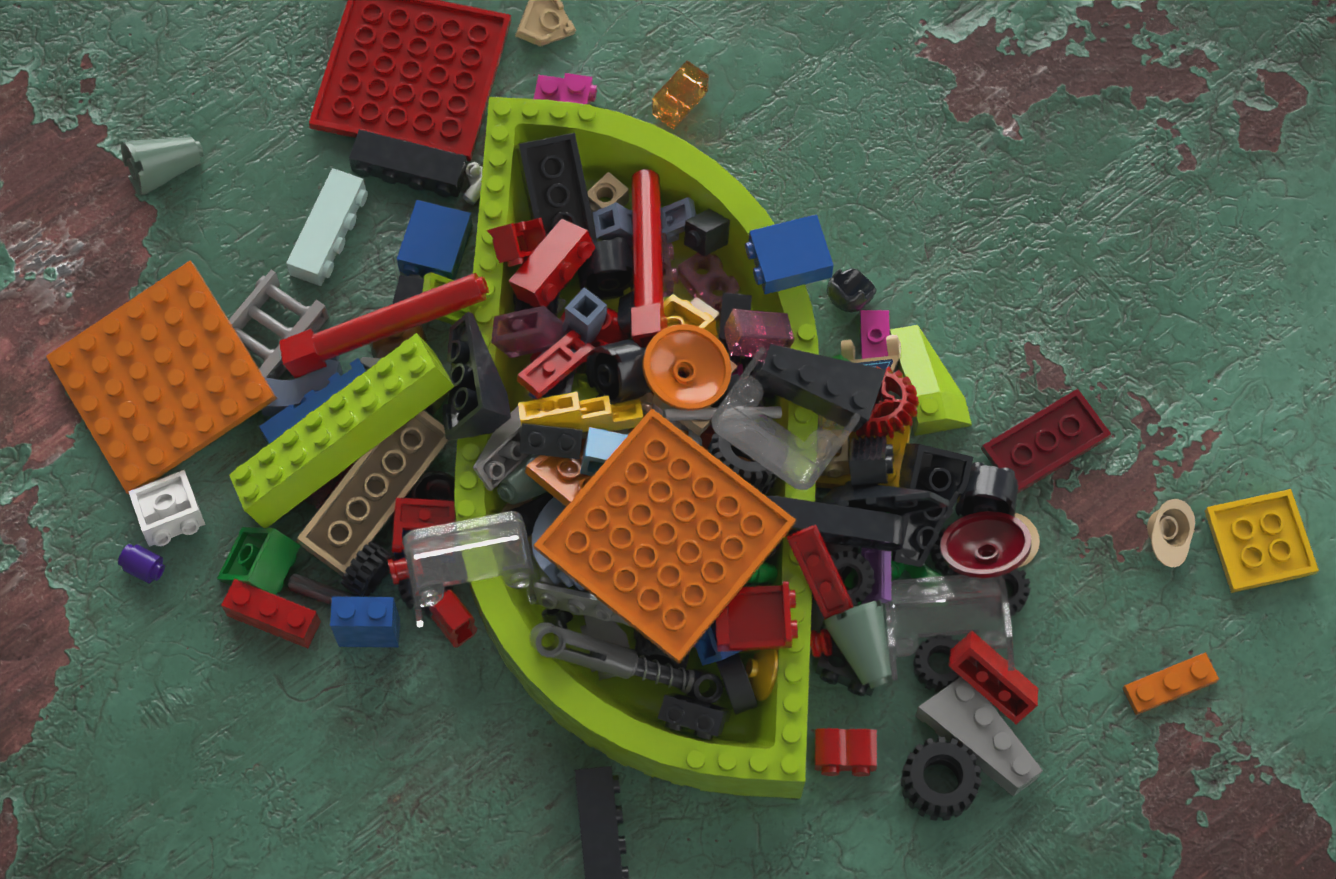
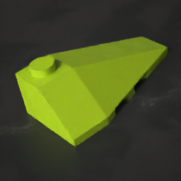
[890,325,972,436]

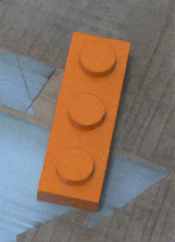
[1122,652,1219,715]

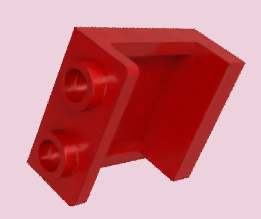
[716,581,798,652]

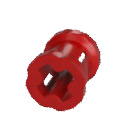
[387,552,423,585]

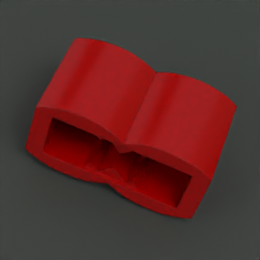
[429,590,477,648]
[815,728,877,777]

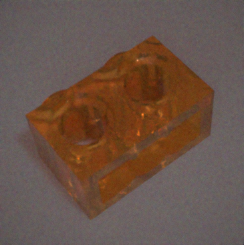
[652,60,709,130]

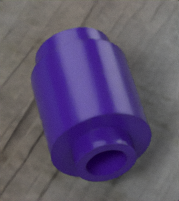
[118,544,165,584]

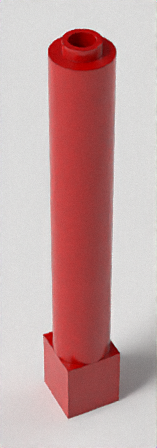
[631,169,668,348]
[279,273,489,378]

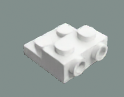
[128,470,205,547]

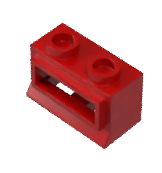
[487,217,546,267]

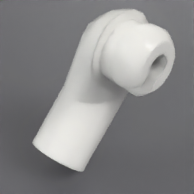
[463,162,483,205]

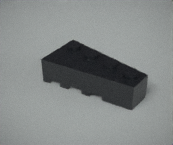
[750,344,886,432]

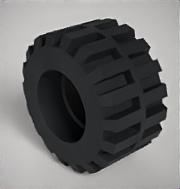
[707,419,785,495]
[901,737,981,821]

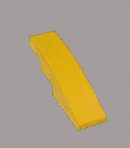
[518,392,644,432]

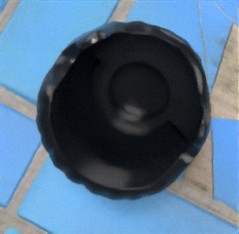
[827,268,877,312]
[411,471,455,501]

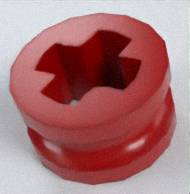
[810,628,833,657]

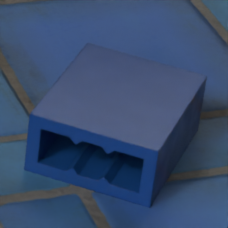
[397,200,473,280]
[745,214,834,294]
[330,597,400,647]

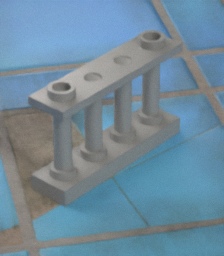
[229,269,329,379]

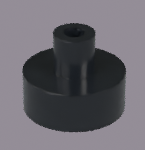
[541,609,573,630]

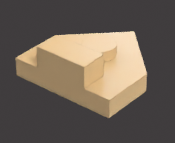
[515,0,576,47]

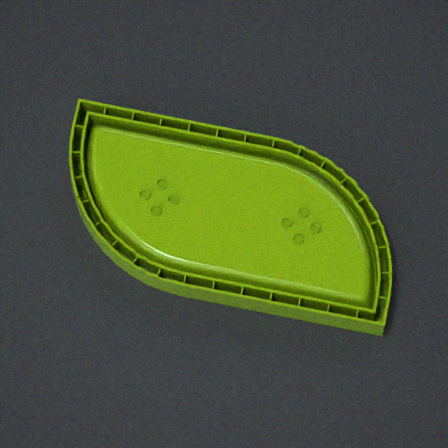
[454,97,819,799]

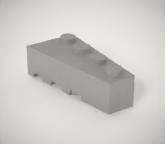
[915,677,1043,796]

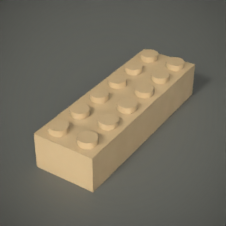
[296,410,449,577]

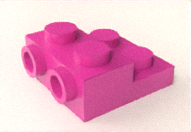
[534,73,597,104]

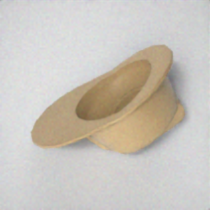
[1147,499,1195,568]

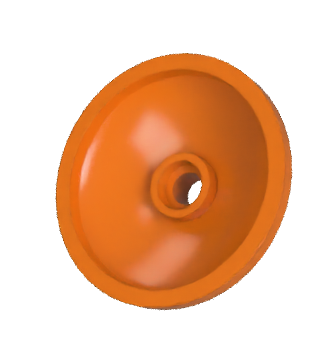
[643,324,732,410]

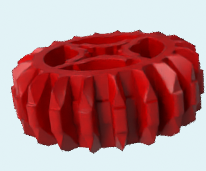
[850,366,919,440]

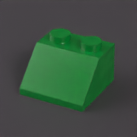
[217,527,301,595]

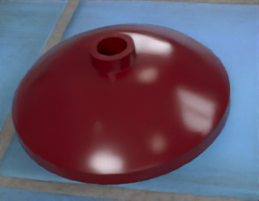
[940,511,1032,579]

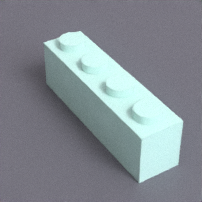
[286,168,368,286]

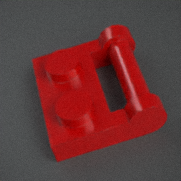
[392,498,455,556]

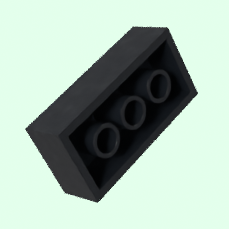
[516,133,597,241]

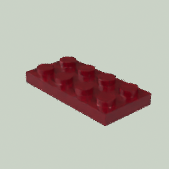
[981,388,1111,493]

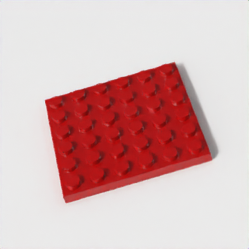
[309,0,512,162]

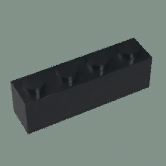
[349,129,467,198]
[575,766,629,879]

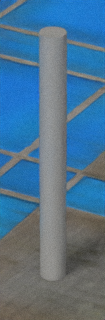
[663,406,782,421]

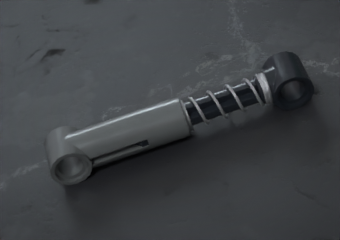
[530,622,723,704]

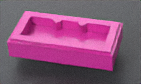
[860,310,890,359]

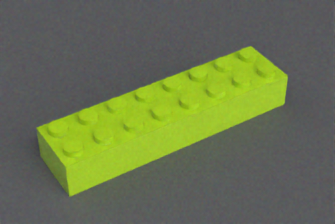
[229,333,454,528]

